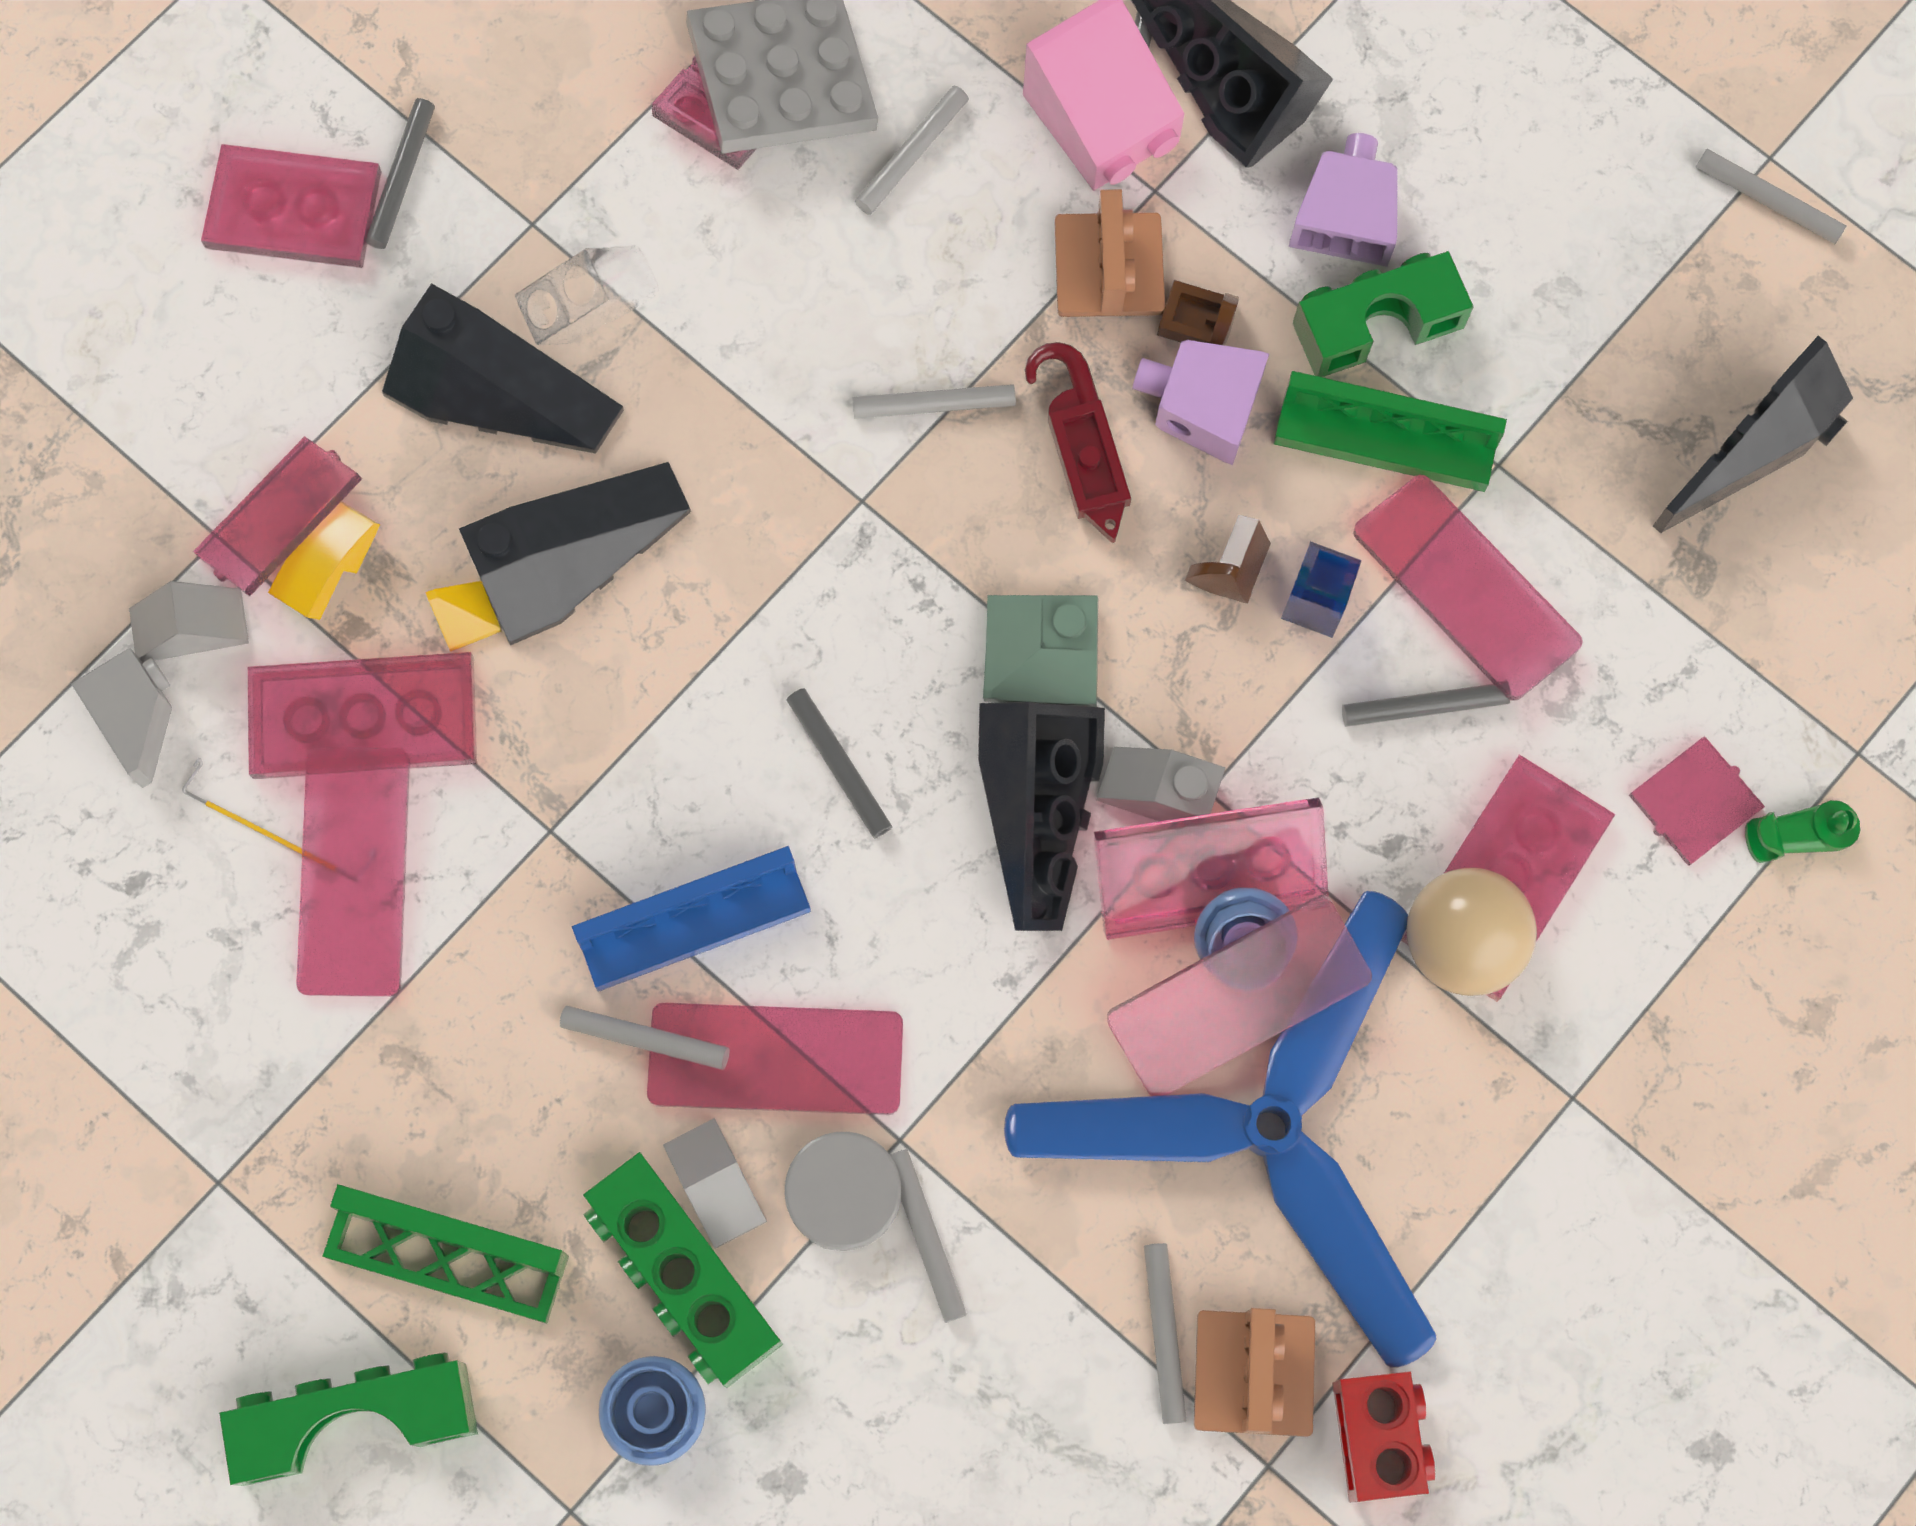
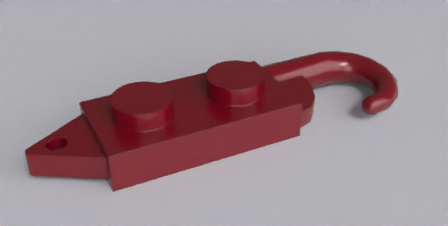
[1024,342,1132,543]

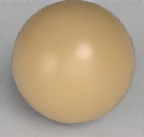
[1407,868,1537,996]

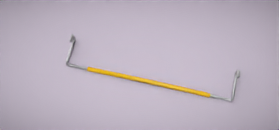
[182,758,378,883]

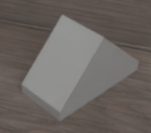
[129,581,249,663]
[663,1118,767,1249]

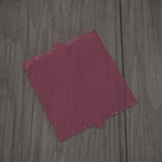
[1629,736,1765,866]

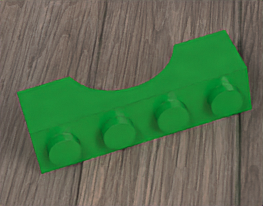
[219,1353,478,1486]

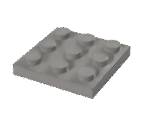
[686,0,878,154]

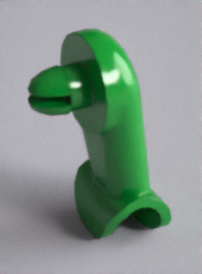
[1745,800,1861,863]

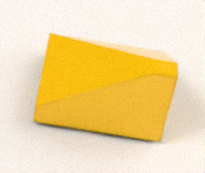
[425,581,502,652]

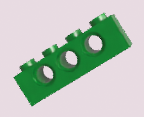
[583,1152,783,1388]

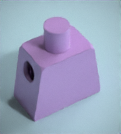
[1289,133,1397,267]
[1132,340,1269,465]

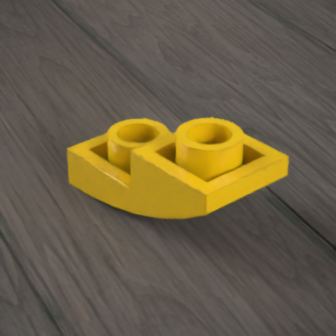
[268,499,380,620]

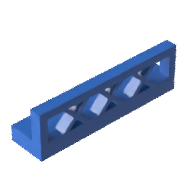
[572,846,811,992]

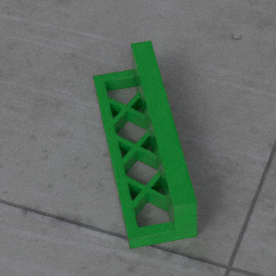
[1273,371,1507,492]
[322,1184,569,1324]

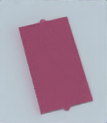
[193,436,362,597]

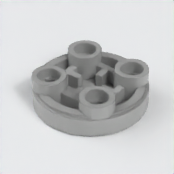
[785,1132,901,1251]

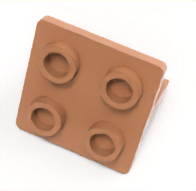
[1054,189,1165,317]
[1194,1308,1315,1437]

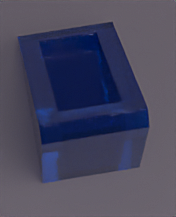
[1281,541,1362,638]

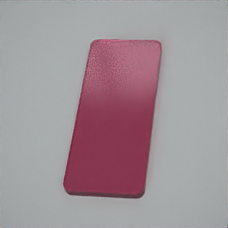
[1353,475,1583,701]
[296,747,410,997]
[1107,895,1372,1096]
[647,1003,903,1115]

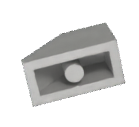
[71,648,172,788]
[1096,747,1226,835]

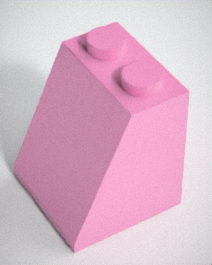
[1023,0,1185,191]

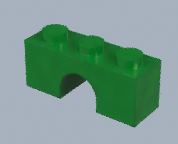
[1292,251,1474,377]

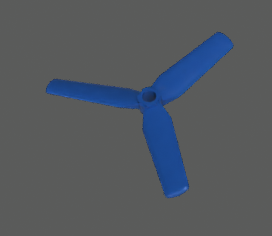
[1004,891,1437,1368]

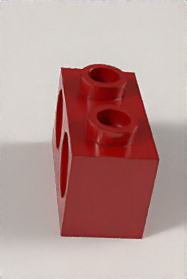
[1332,1371,1435,1503]

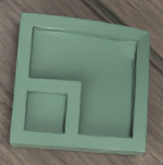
[983,595,1099,707]

